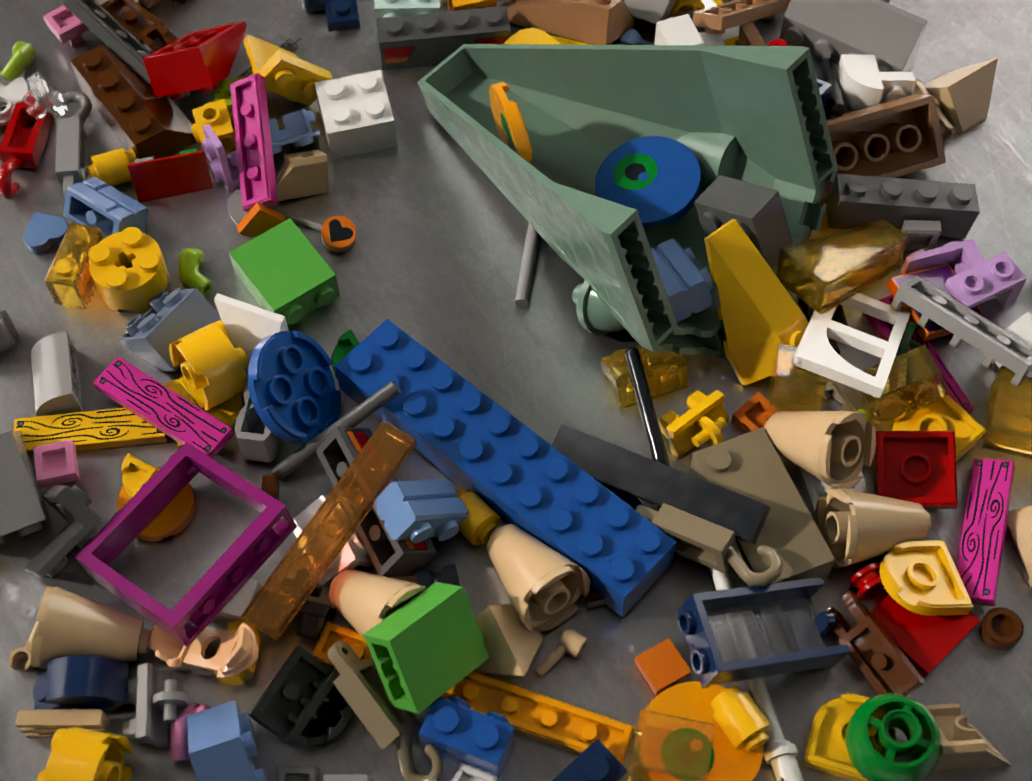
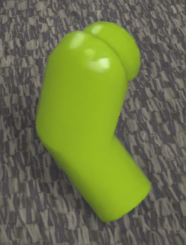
[0,41,36,82]
[178,247,213,296]

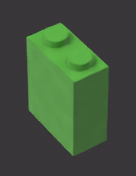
[229,218,340,326]
[363,582,489,714]

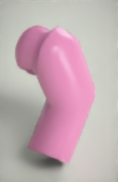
[170,702,211,761]

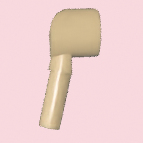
[8,621,39,673]
[535,629,587,677]

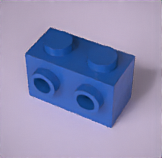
[418,696,515,780]

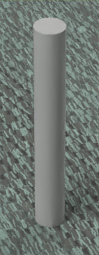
[515,223,541,307]

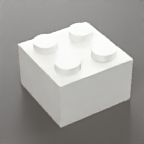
[315,70,398,160]

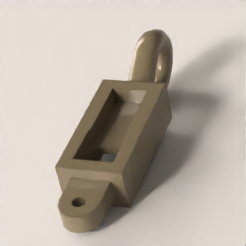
[635,503,783,587]
[327,641,444,781]

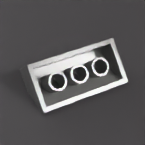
[779,0,928,72]

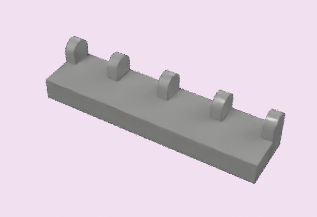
[890,276,1032,388]

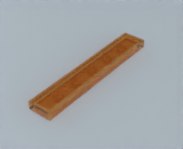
[241,420,417,641]

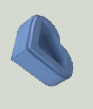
[23,212,71,254]

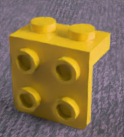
[243,35,333,106]

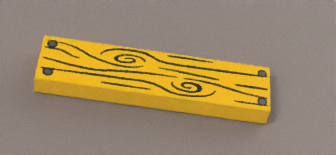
[14,407,168,457]

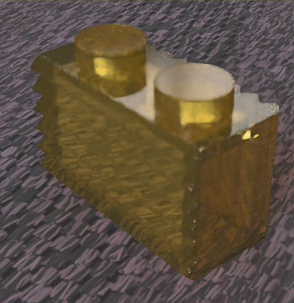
[44,223,104,310]
[860,345,948,424]

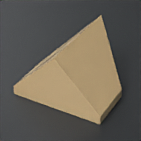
[924,58,998,135]
[275,149,328,201]
[474,604,544,676]
[925,703,1012,771]

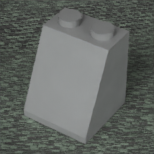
[0,431,49,545]

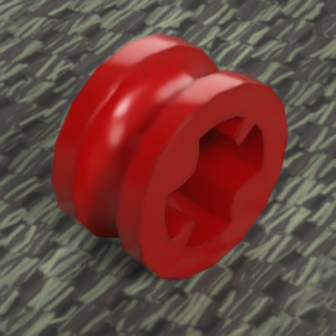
[849,563,884,600]

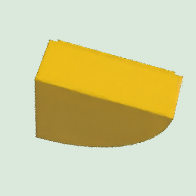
[121,453,159,499]

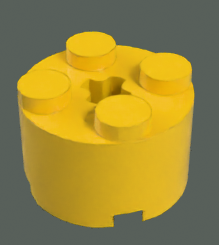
[88,227,170,314]
[169,320,249,411]
[36,727,132,781]

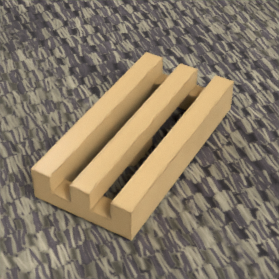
[15,709,112,738]

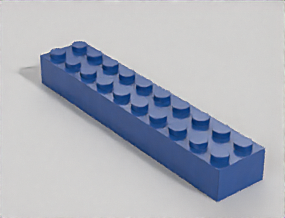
[334,319,677,618]

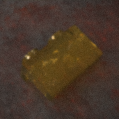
[600,346,689,409]

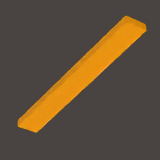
[312,621,635,765]

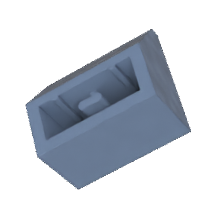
[119,288,221,371]

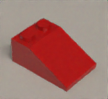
[142,21,247,100]

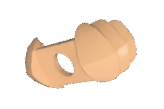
[148,620,258,678]

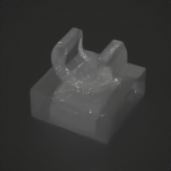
[22,71,68,119]

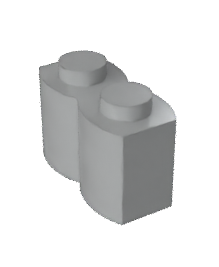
[235,380,281,463]

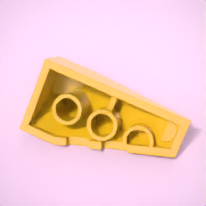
[704,219,809,385]

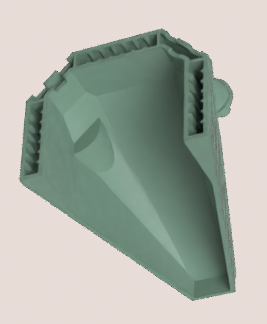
[417,44,838,357]

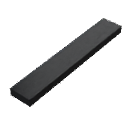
[552,424,771,545]

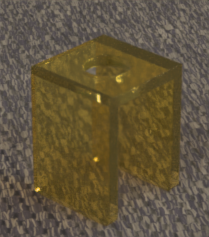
[765,344,827,424]
[628,709,715,781]

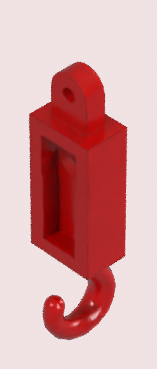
[0,90,54,200]

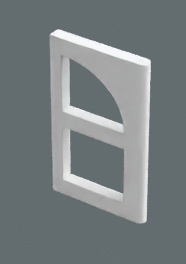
[792,283,911,399]

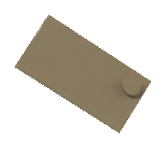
[689,427,835,587]

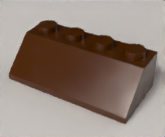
[70,46,197,159]

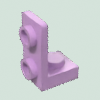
[201,124,240,192]
[900,239,985,275]
[945,252,1027,308]

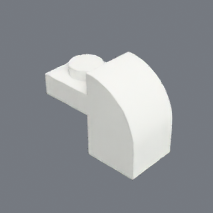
[836,54,915,111]

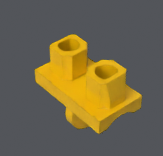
[659,390,729,458]

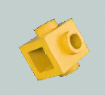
[191,99,236,154]

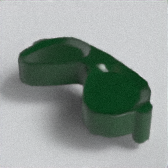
[893,321,921,368]

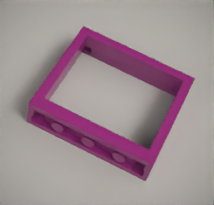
[75,442,297,648]

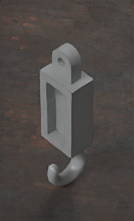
[54,91,92,201]

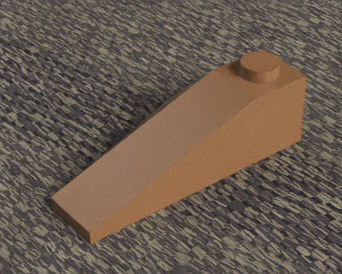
[500,0,634,45]

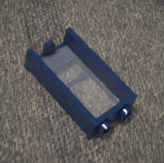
[677,577,850,689]

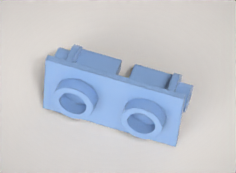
[269,109,320,154]

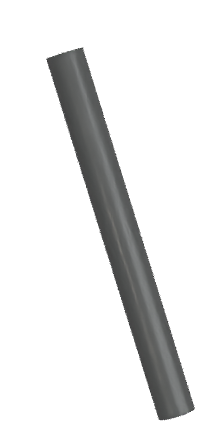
[270,381,401,482]

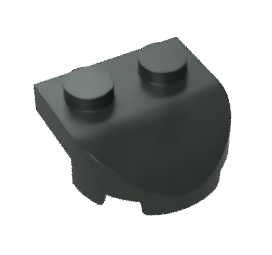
[249,645,353,747]

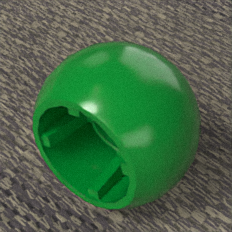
[846,693,942,781]

